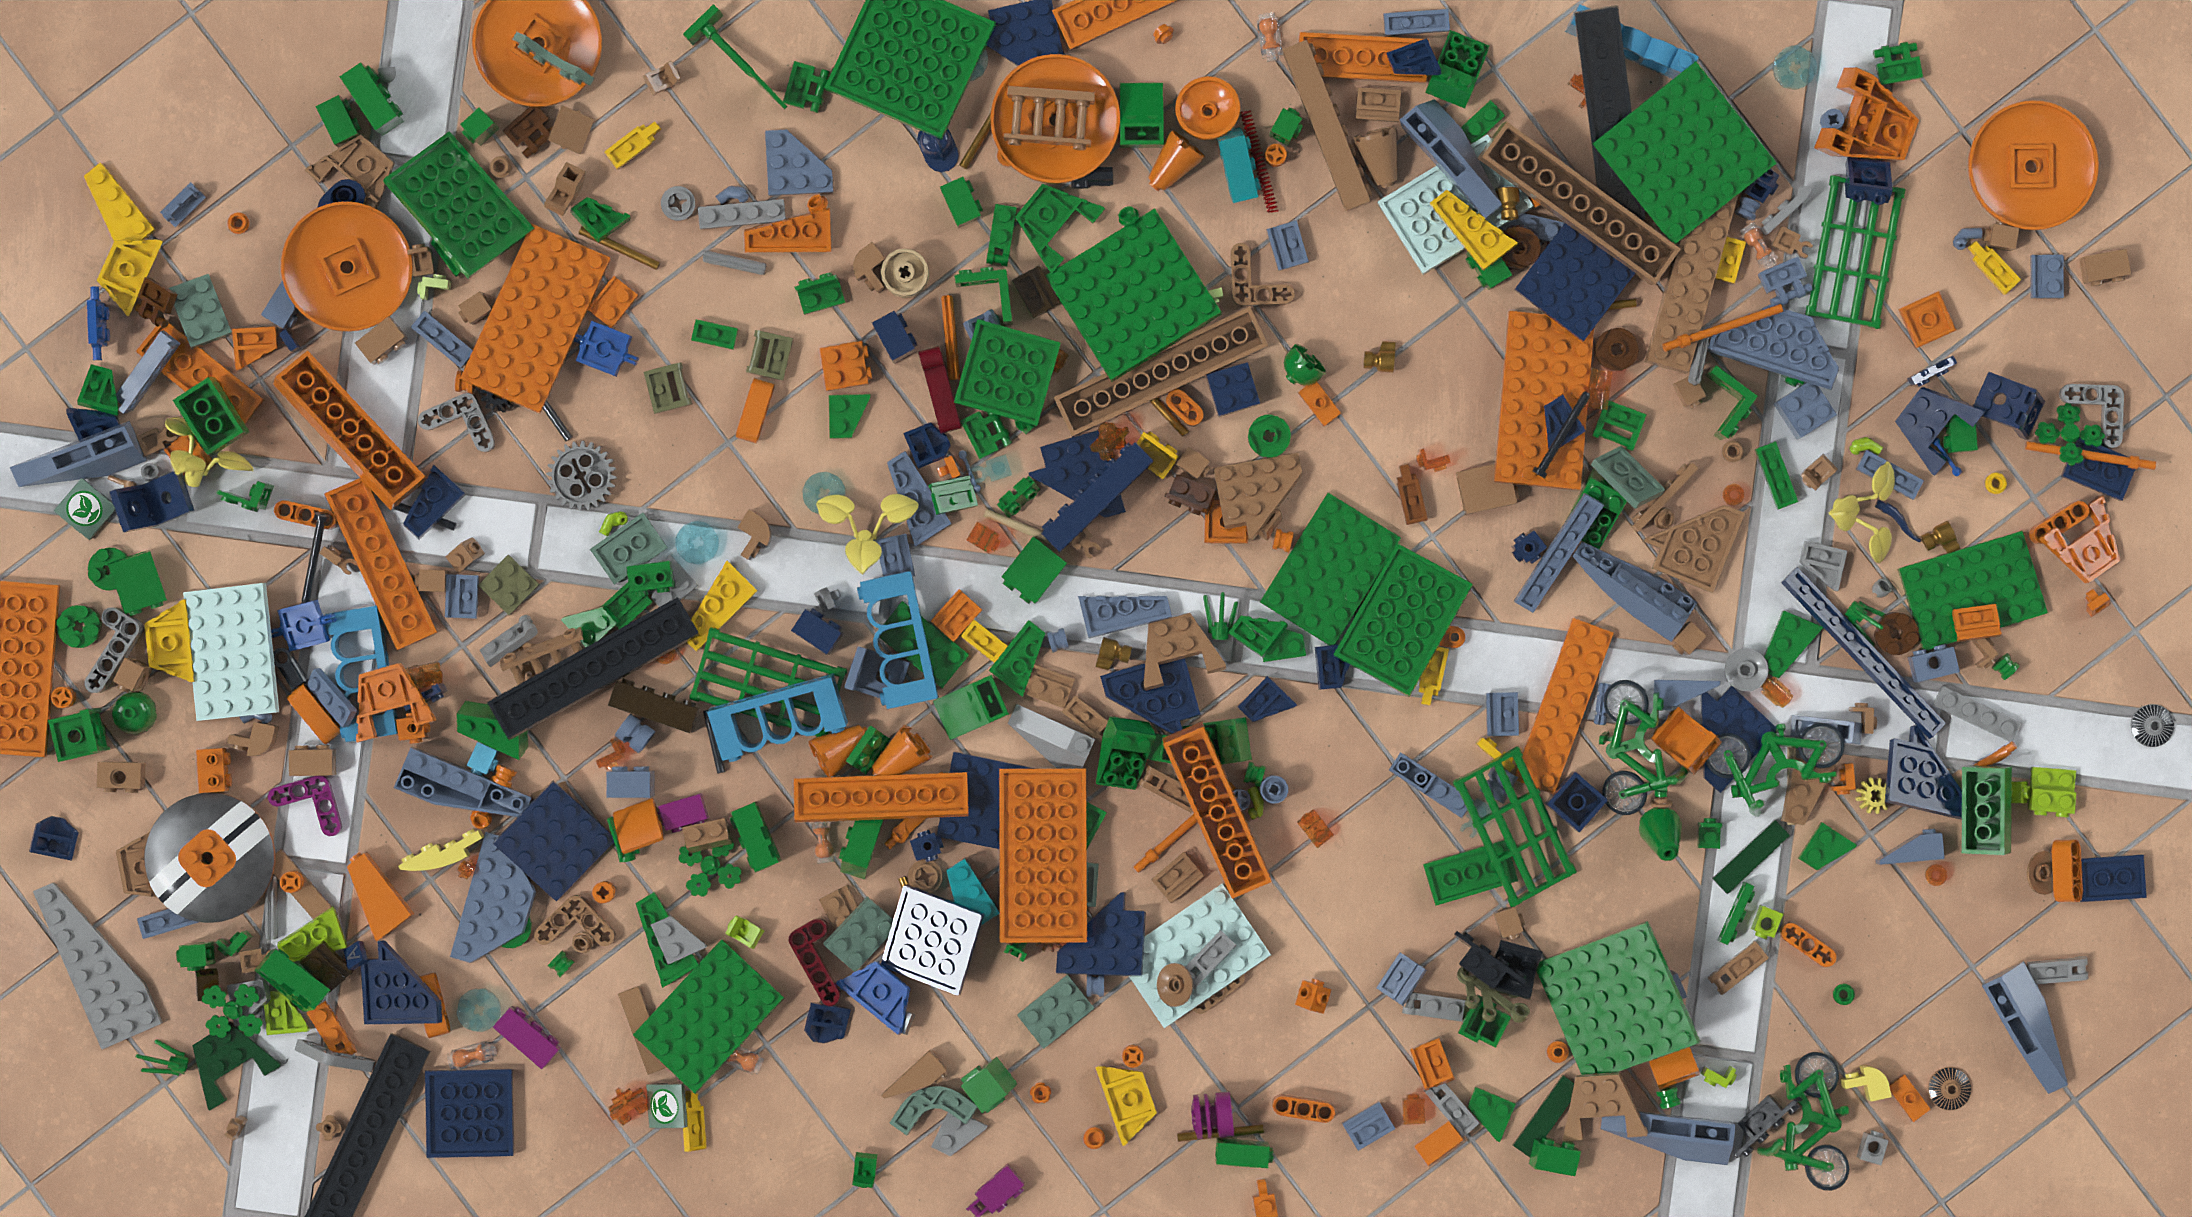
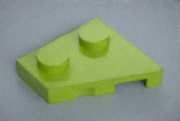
[264,990,310,1035]

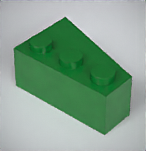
[456,701,528,760]
[839,819,884,880]
[254,949,330,1012]

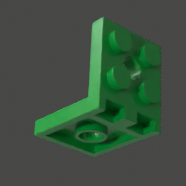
[954,267,1013,325]
[1705,365,1758,440]
[48,708,110,762]

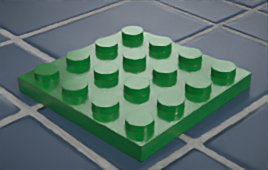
[954,319,1061,426]

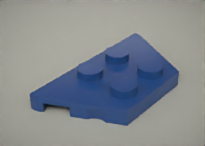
[835,961,910,1035]

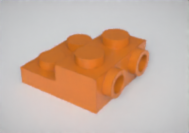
[820,341,872,391]

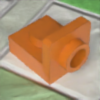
[1831,763,1856,795]

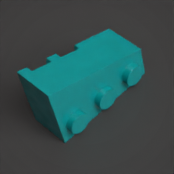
[1216,127,1261,203]
[946,858,1000,925]

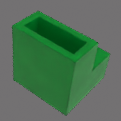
[1147,733,1171,763]

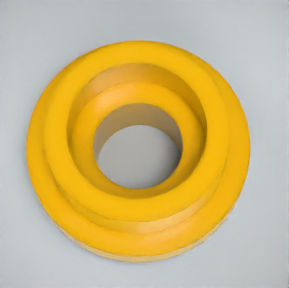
[1985,473,2007,494]

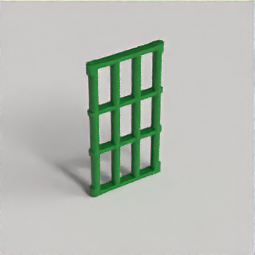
[1805,175,1906,329]
[689,627,847,737]
[1453,746,1577,907]

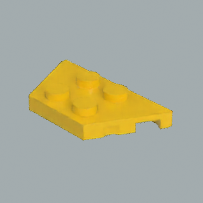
[97,239,163,316]
[145,599,195,682]
[1095,1066,1157,1146]

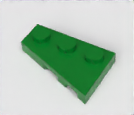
[1764,611,1823,678]
[989,620,1046,697]

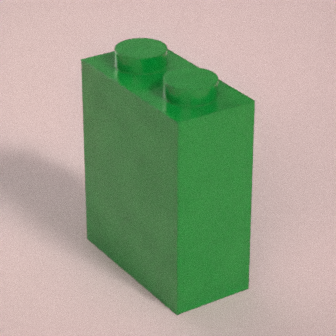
[1002,537,1067,604]
[107,550,167,616]
[1215,1138,1274,1168]

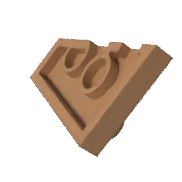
[1781,757,1835,825]

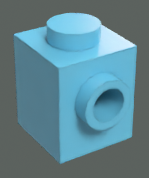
[467,742,500,776]

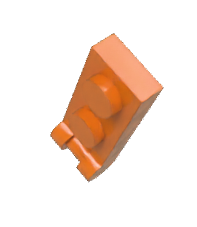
[306,1001,357,1055]

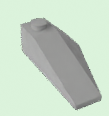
[1008,704,1095,769]

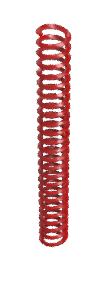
[1240,110,1279,213]

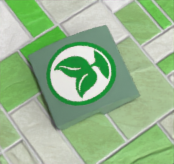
[54,478,116,540]
[646,1083,687,1128]

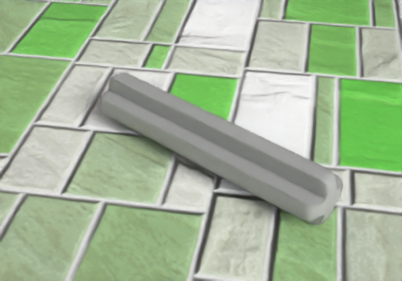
[703,251,766,275]
[1688,328,1710,385]
[265,876,278,940]

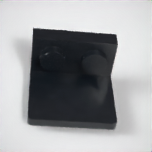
[1489,940,1543,999]

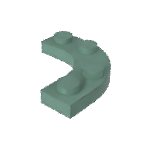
[513,32,594,86]
[889,1086,978,1135]

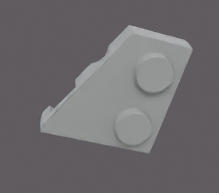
[931,1112,988,1156]

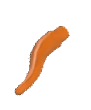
[1974,741,2017,766]

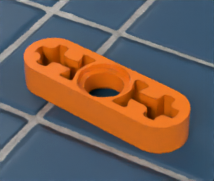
[1780,922,1836,967]

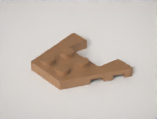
[305,134,395,209]
[1144,613,1227,691]
[116,832,157,897]
[1563,1072,1648,1141]

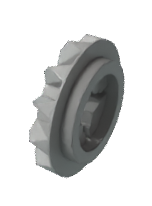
[661,186,695,221]

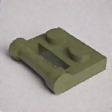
[746,330,793,381]
[644,363,692,414]

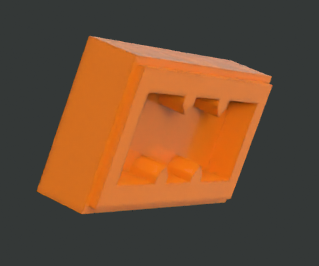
[1298,382,1341,426]
[1889,1074,1931,1122]

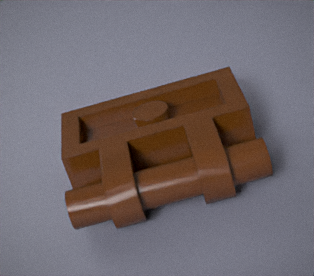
[502,107,553,159]
[135,277,178,328]

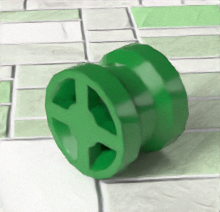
[1992,653,2020,680]
[1243,762,1266,787]
[548,950,575,977]
[1656,1086,1682,1109]

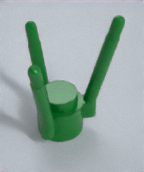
[1203,592,1238,640]
[1845,600,1886,647]
[607,817,640,862]
[135,1039,189,1076]

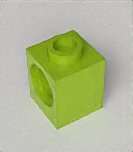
[1751,905,1783,940]

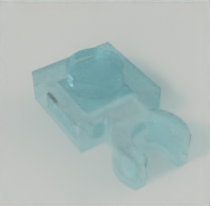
[972,455,1012,483]
[1460,798,1491,838]

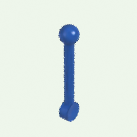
[1932,437,1962,476]

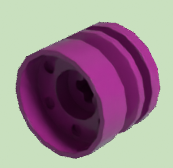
[1191,1091,1234,1140]

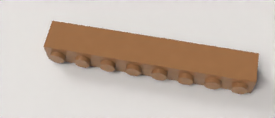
[1282,40,1372,211]

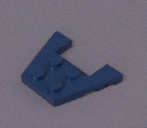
[1895,387,1986,476]

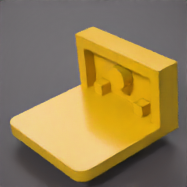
[1137,431,1179,479]

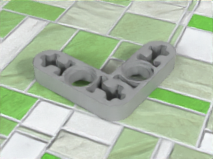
[2059,384,2124,448]
[418,393,495,452]
[295,1039,375,1072]

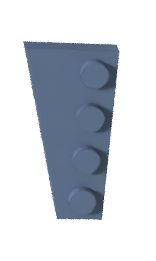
[887,451,952,547]
[1078,596,1172,638]

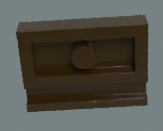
[1012,265,1060,318]
[300,940,353,993]

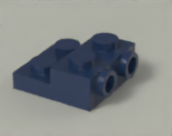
[1845,157,1893,205]

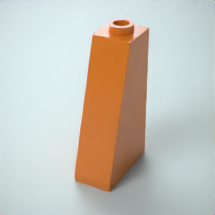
[347,852,414,941]

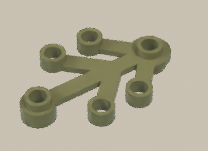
[1457,967,1530,1023]

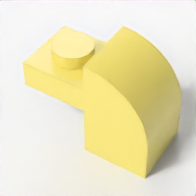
[1840,1065,1892,1102]

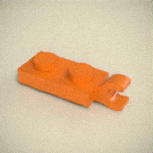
[1253,1179,1278,1217]

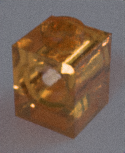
[966,522,1001,554]

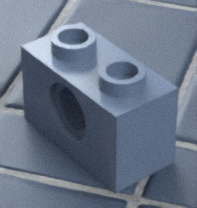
[1908,644,1960,682]

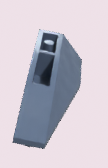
[1400,99,1502,219]
[10,421,147,487]
[1573,542,1697,642]
[394,746,531,817]
[1982,961,2068,1094]
[1600,1111,1735,1165]

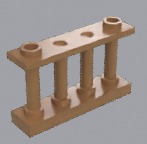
[1004,86,1095,150]
[500,627,583,685]

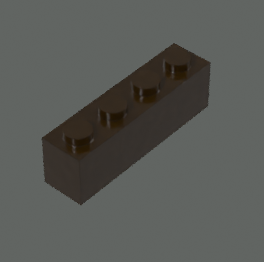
[608,678,700,733]

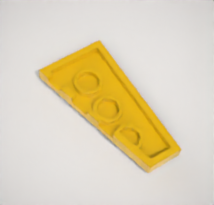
[84,162,156,241]
[1430,190,1518,271]
[687,560,758,652]

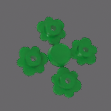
[2035,403,2105,466]
[678,841,741,897]
[202,984,263,1038]

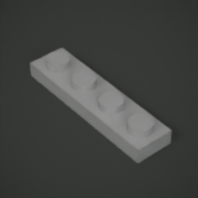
[698,199,786,230]
[1932,686,2021,742]

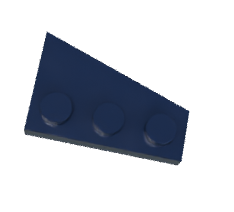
[403,464,465,540]

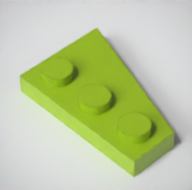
[277,906,347,962]

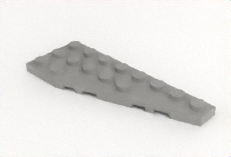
[33,882,163,1049]

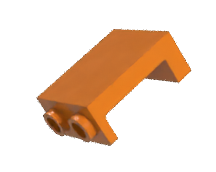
[1651,707,1722,775]

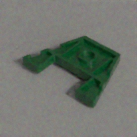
[192,1021,282,1111]

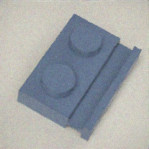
[1266,220,1309,271]
[2030,255,2064,299]
[876,534,915,577]
[445,574,479,619]
[1486,692,1519,736]
[1377,952,1427,1006]
[1342,1101,1395,1151]

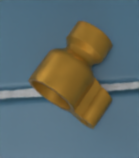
[1495,187,1520,221]
[1363,341,1396,373]
[1921,521,1960,553]
[1095,637,1132,670]

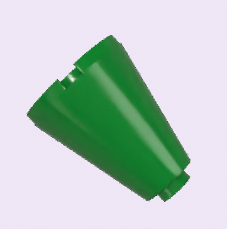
[1639,807,1682,861]

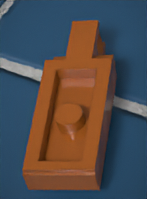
[1397,464,1428,525]

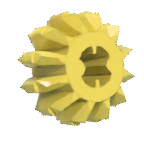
[1855,777,1888,814]

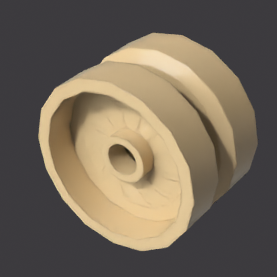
[881,248,930,299]

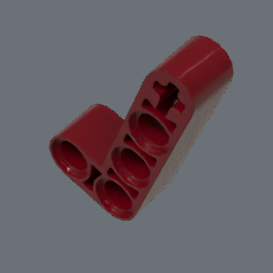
[918,346,962,434]
[788,918,841,1006]

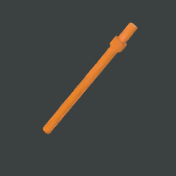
[1662,304,1783,352]
[2025,441,2156,470]
[1133,782,1236,873]

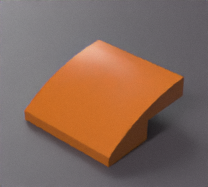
[613,798,664,854]

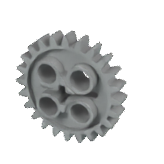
[546,441,617,511]

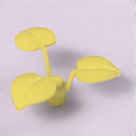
[165,417,254,487]
[1828,461,1895,563]
[816,494,919,574]

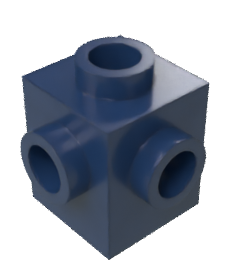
[1744,168,1779,203]
[1511,530,1547,564]
[910,830,944,862]

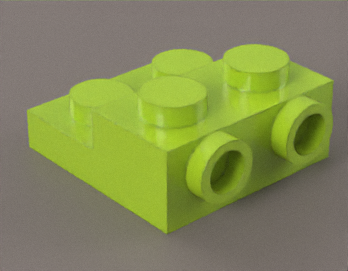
[2028,767,2076,818]

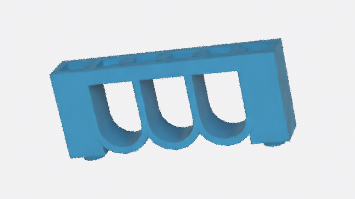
[1565,4,1699,79]
[857,571,939,709]
[325,606,398,742]
[707,673,848,762]

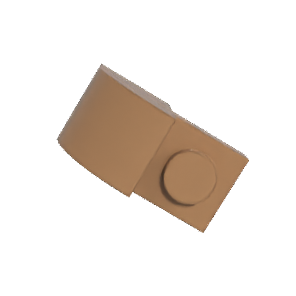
[544,162,586,216]
[853,242,885,293]
[737,510,771,560]
[227,722,279,756]

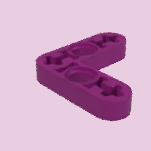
[268,776,342,836]

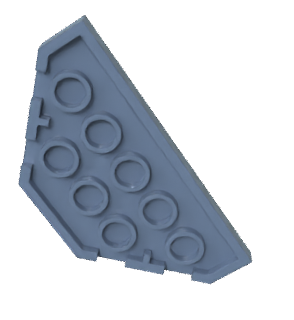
[1707,305,1839,390]
[450,832,536,963]

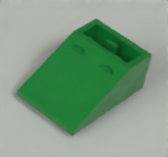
[1425,30,1490,109]
[1120,83,1164,148]
[1565,468,1627,550]
[933,675,1009,740]
[1096,716,1156,790]
[1182,717,1252,765]

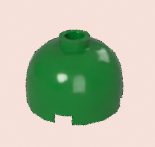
[1283,344,1326,386]
[112,692,157,734]

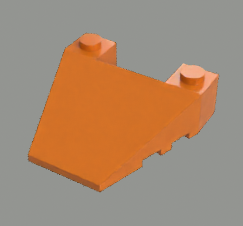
[1814,67,1919,160]

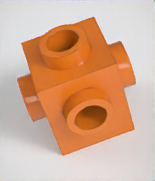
[396,713,431,744]
[1295,978,1332,1014]

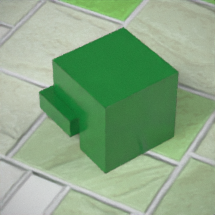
[1457,994,1511,1048]
[961,1056,1018,1113]

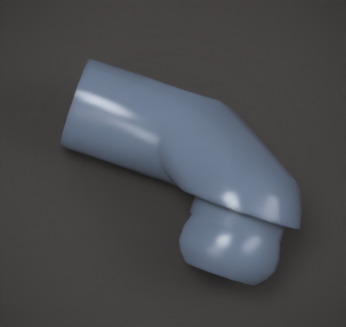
[715,186,749,205]
[1953,228,1982,250]
[239,713,272,724]

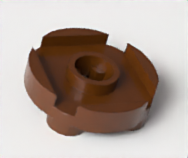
[1502,225,1540,269]
[1595,328,1639,371]
[1874,612,1919,655]

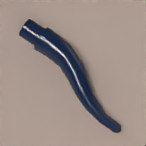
[1874,499,1921,542]

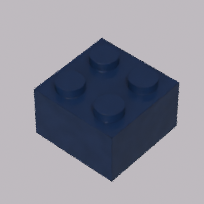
[872,310,918,364]
[1206,362,1260,418]
[791,608,844,655]
[1544,771,1608,833]

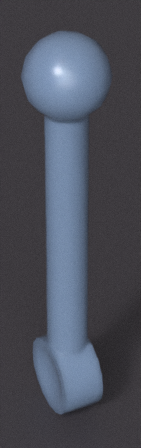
[958,450,981,493]

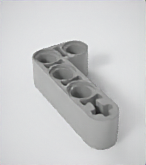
[85,607,144,693]

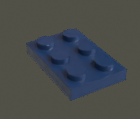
[2061,437,2135,501]
[2080,854,2147,902]

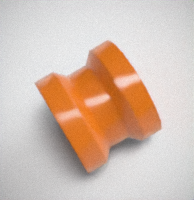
[1265,144,1287,167]
[455,371,475,394]
[1272,528,1294,553]
[51,687,77,708]
[491,764,517,788]
[280,871,304,893]
[592,881,616,904]
[1122,1045,1144,1068]

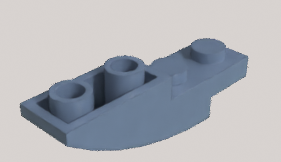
[1389,752,1474,819]

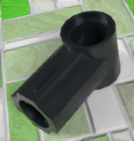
[1071,167,1113,189]
[273,648,308,690]

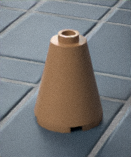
[1354,126,1398,188]

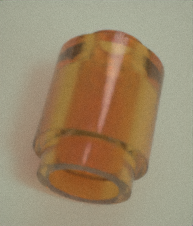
[1760,677,1793,708]

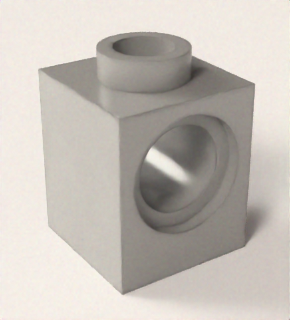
[1856,1130,1888,1165]

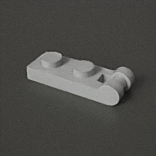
[1760,186,1810,236]
[480,615,538,667]
[1185,930,1237,989]
[2027,956,2089,984]
[1402,992,1465,1022]
[1423,1083,1479,1137]

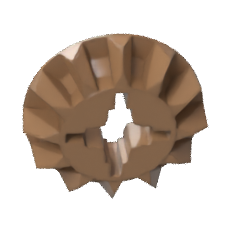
[908,860,942,893]

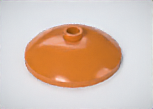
[1175,76,1240,140]

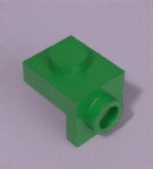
[852,1152,878,1188]

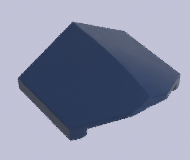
[903,422,951,469]
[29,816,79,861]
[804,1002,851,1044]

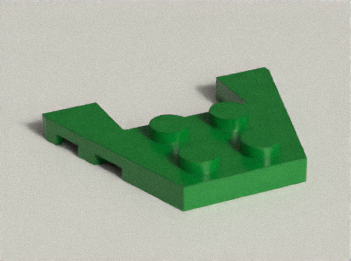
[1015,184,1105,274]

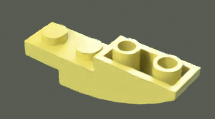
[398,829,484,871]

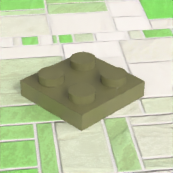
[478,554,540,615]

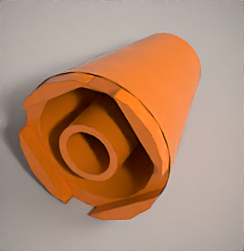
[1148,130,1205,191]
[808,725,867,777]
[872,725,932,776]

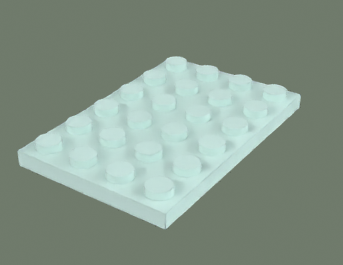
[1377,134,1533,275]
[183,583,279,721]
[1129,884,1271,1028]

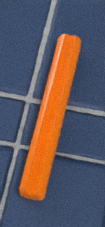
[941,295,960,380]

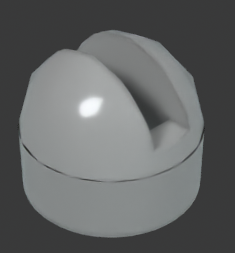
[378,67,396,83]
[141,463,159,482]
[1872,579,1891,598]

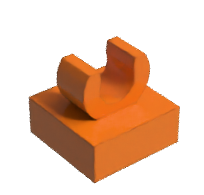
[937,455,961,479]
[2085,589,2110,617]

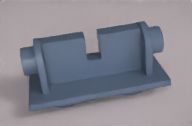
[160,182,206,228]

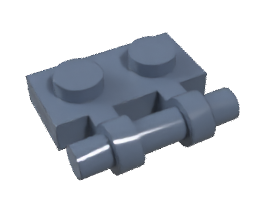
[1758,257,1812,307]

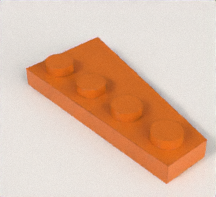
[744,208,832,252]

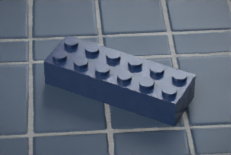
[1041,442,1153,553]

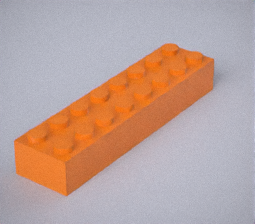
[273,350,425,510]
[1162,721,1272,899]

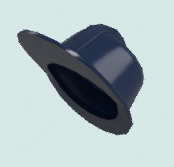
[917,129,959,172]
[317,179,365,208]

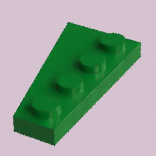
[635,892,699,988]

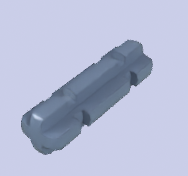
[1594,683,1610,725]

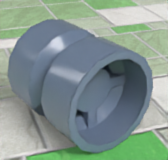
[614,714,655,754]
[1479,767,1518,804]
[1259,775,1288,804]

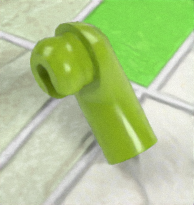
[1849,437,1883,456]
[599,511,628,536]
[1248,786,1264,820]

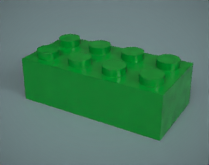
[1962,765,2012,855]

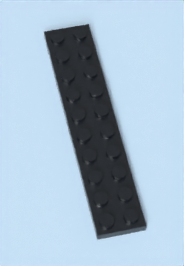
[1574,5,1646,220]
[487,597,699,741]
[305,1033,431,1217]

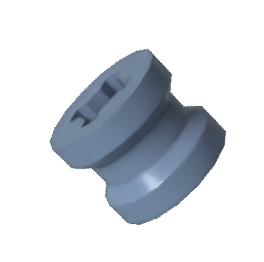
[1820,109,1844,130]
[1734,196,1761,221]
[1047,628,1069,653]
[1233,789,1251,810]
[1087,975,1104,997]

